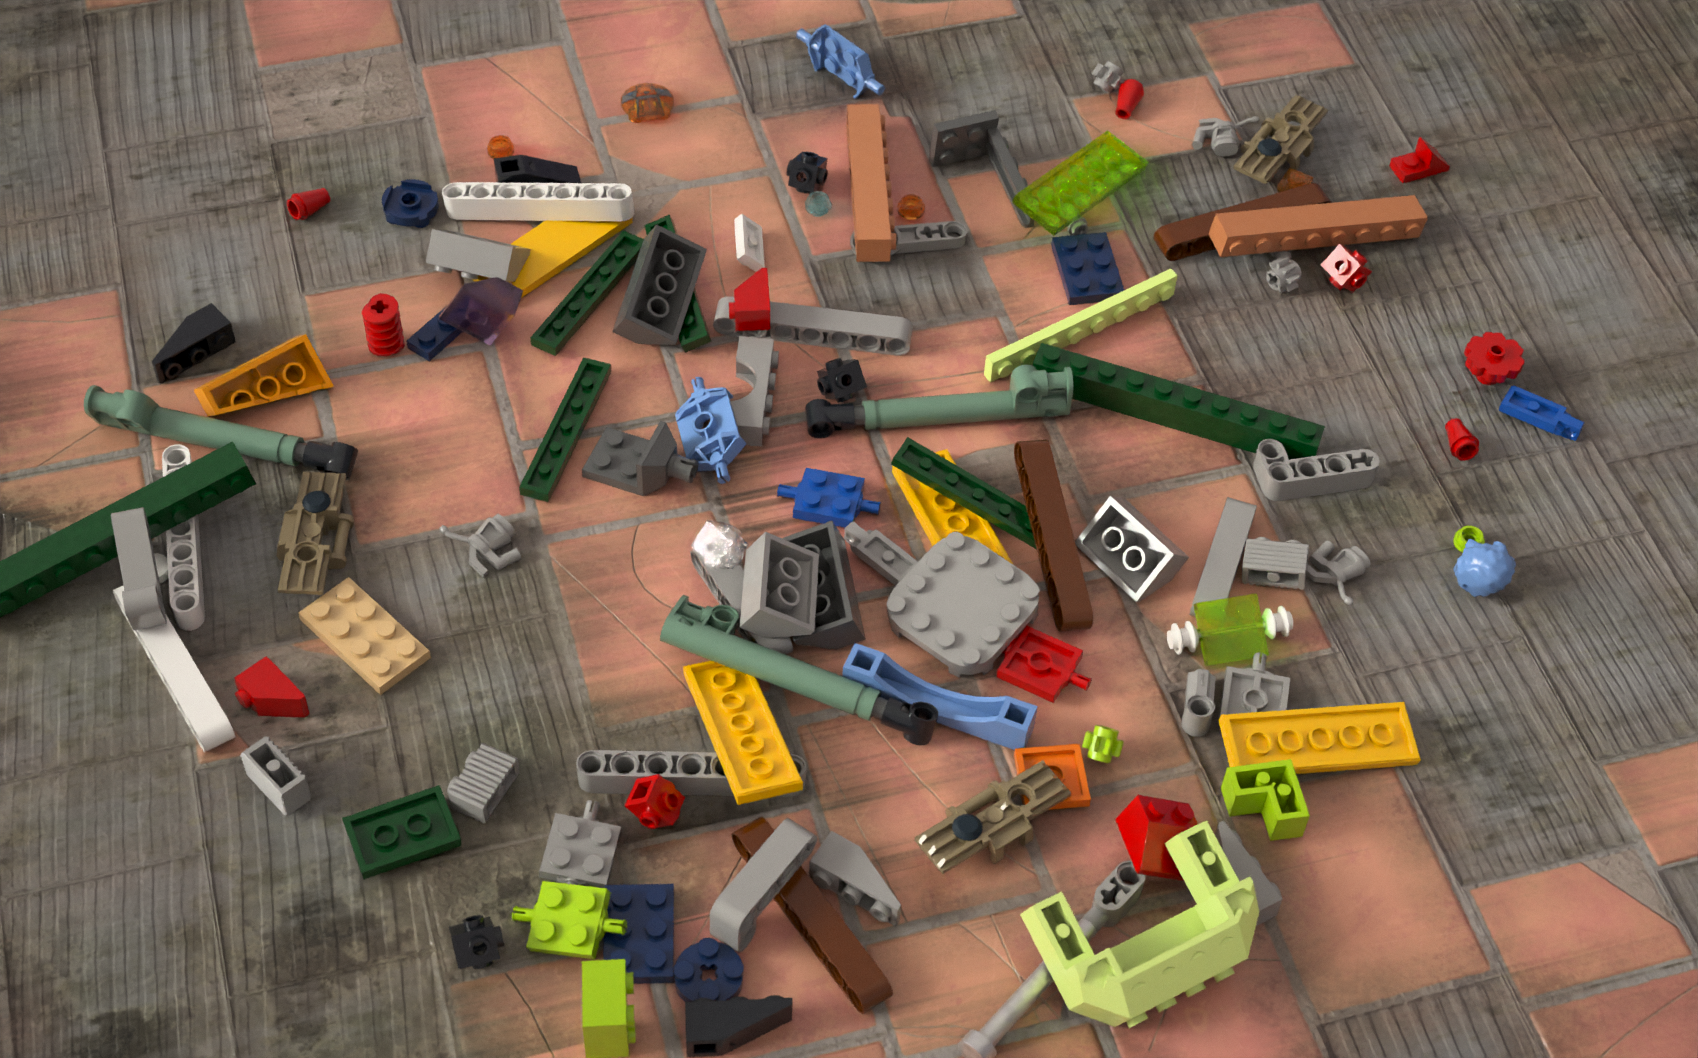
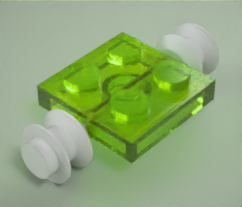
[1167,593,1293,666]

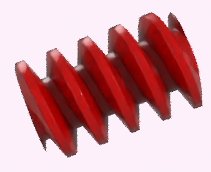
[362,293,405,356]

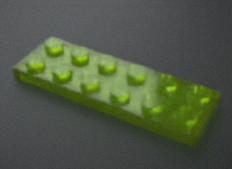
[1012,130,1149,236]

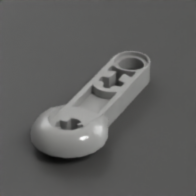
[850,221,967,263]

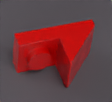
[1389,137,1450,184]

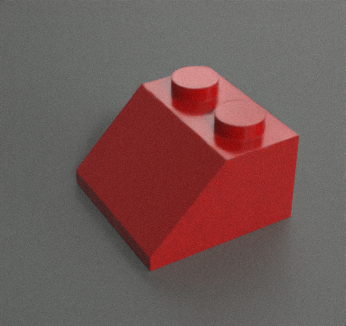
[1115,795,1198,881]

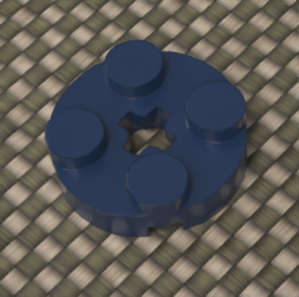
[382,179,439,228]
[673,938,744,1002]

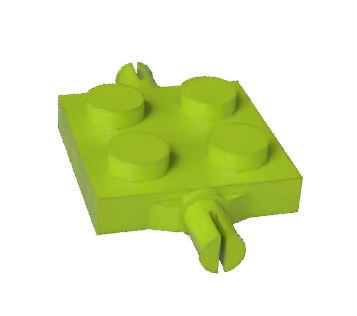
[512,881,627,960]

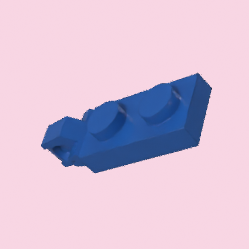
[1498,385,1584,441]

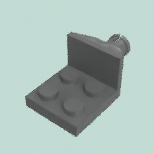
[582,421,699,497]

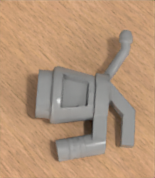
[1192,116,1259,157]
[439,514,521,578]
[1306,541,1371,605]

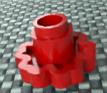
[1464,332,1525,385]

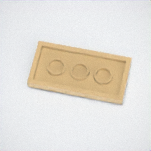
[298,577,431,695]

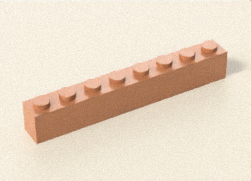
[846,104,896,262]
[1209,195,1428,257]

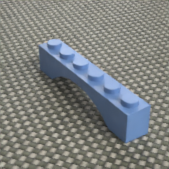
[842,643,1038,750]

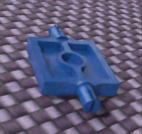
[777,468,881,528]

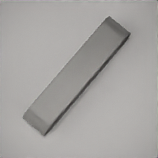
[1189,497,1257,624]
[690,538,793,655]

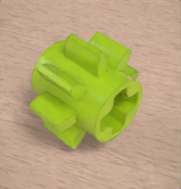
[1082,725,1124,763]

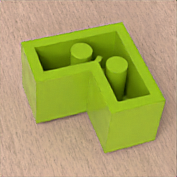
[1221,759,1310,841]
[582,959,636,1058]

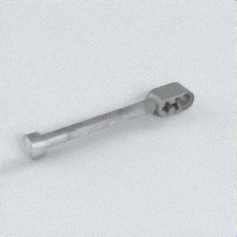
[958,861,1146,1058]

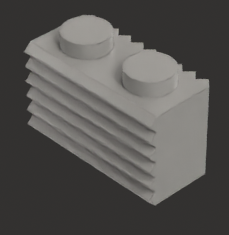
[1242,537,1309,590]
[240,737,311,816]
[447,743,520,824]

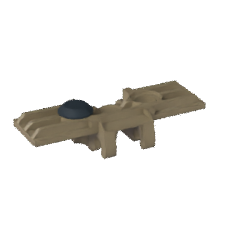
[1233,95,1328,184]
[277,472,355,595]
[915,760,1071,874]

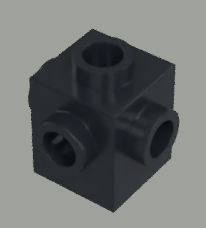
[786,151,828,194]
[817,358,867,403]
[449,915,504,969]

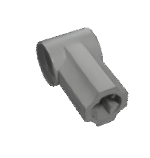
[1181,669,1216,737]

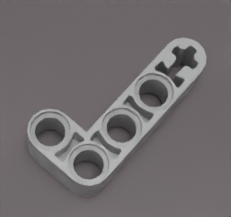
[1253,439,1380,501]
[111,507,167,630]
[710,818,817,953]

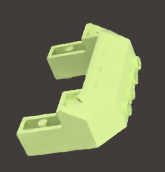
[1020,820,1259,1028]

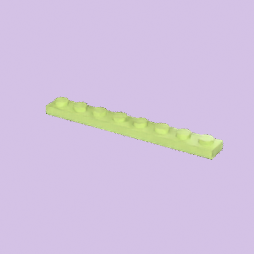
[984,269,1178,383]

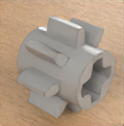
[1092,61,1125,94]
[1266,257,1302,293]

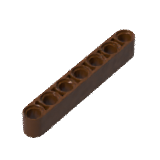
[1153,183,1332,261]
[1014,439,1093,632]
[731,817,893,1014]

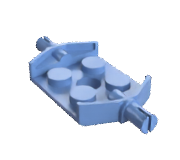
[796,24,885,99]
[675,377,746,484]

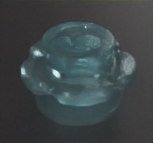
[805,191,832,217]

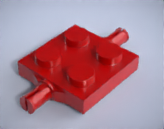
[997,625,1092,703]

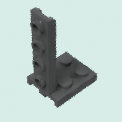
[929,110,1039,228]

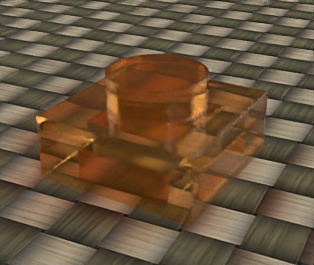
[1277,168,1314,192]

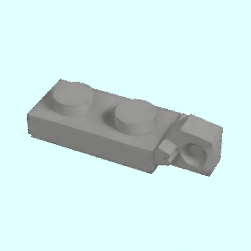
[843,521,918,586]

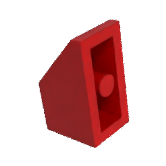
[729,268,770,331]
[234,656,310,718]

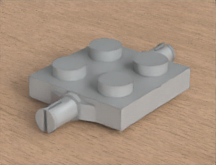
[1218,653,1290,726]
[539,800,621,888]

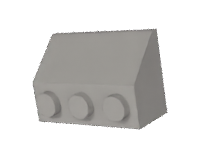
[426,229,530,286]
[1075,496,1189,602]
[740,532,819,638]

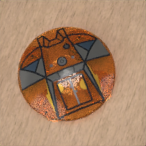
[621,83,674,123]

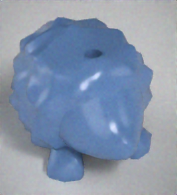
[1453,539,1516,597]

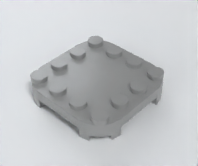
[887,532,1039,678]

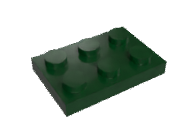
[342,785,462,880]

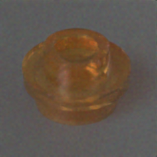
[487,135,515,159]
[897,194,925,220]

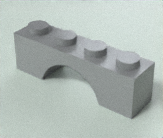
[731,336,779,447]

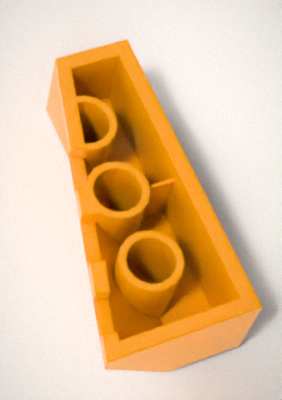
[193,334,334,416]

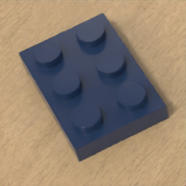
[1051,232,1124,305]
[603,884,674,984]

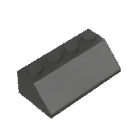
[612,225,707,345]
[782,520,866,650]

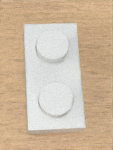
[734,214,765,272]

